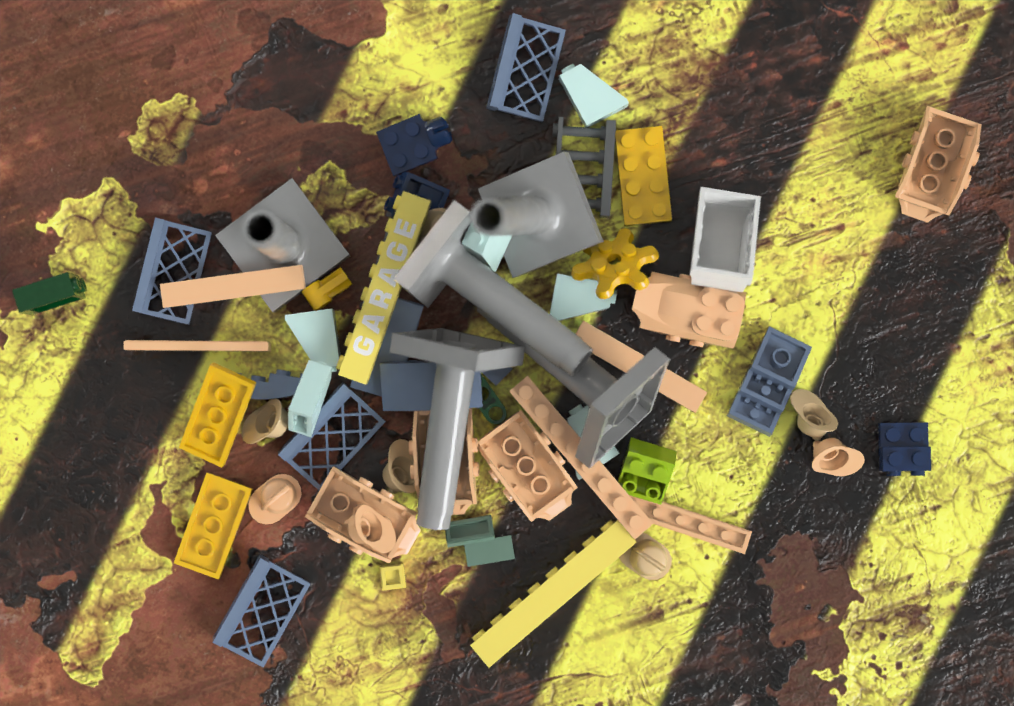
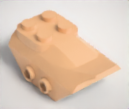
[895,106,982,223]
[632,272,746,349]
[409,408,479,515]
[478,410,578,522]
[305,466,421,563]

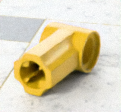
[302,267,353,311]

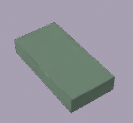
[445,515,495,548]
[464,535,515,567]

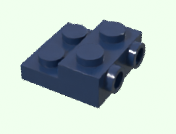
[384,172,450,219]
[878,422,931,476]

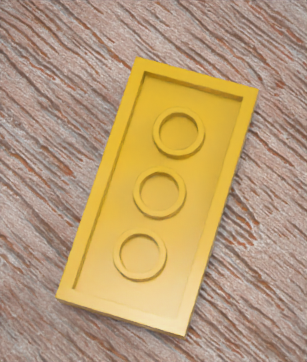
[615,126,672,226]
[179,362,257,468]
[174,472,253,580]

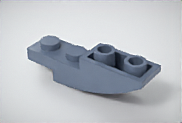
[236,369,303,399]

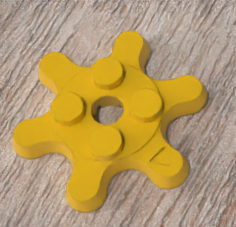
[571,228,659,299]

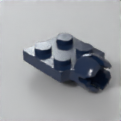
[376,114,452,177]

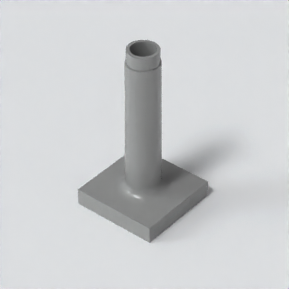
[470,152,604,278]
[215,178,350,313]
[393,200,593,376]
[477,307,670,469]
[390,328,525,530]

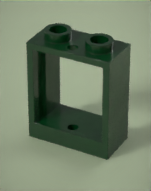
[12,272,87,316]

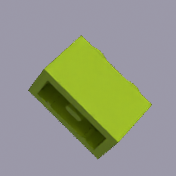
[618,437,677,505]

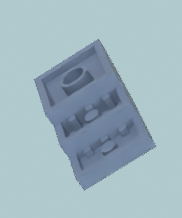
[350,297,424,397]
[727,326,812,437]
[380,360,483,411]

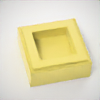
[379,563,406,591]

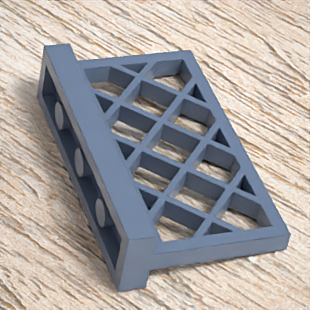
[486,13,566,122]
[132,217,212,325]
[278,382,386,490]
[212,554,311,667]

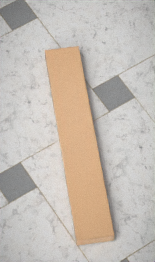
[160,265,306,308]
[575,321,707,413]
[124,340,271,352]
[629,495,752,554]

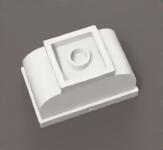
[690,187,761,293]

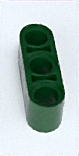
[479,374,506,424]

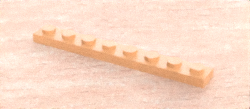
[509,376,653,539]

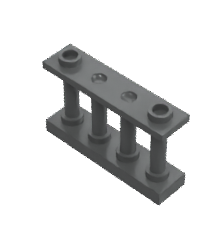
[552,117,616,218]

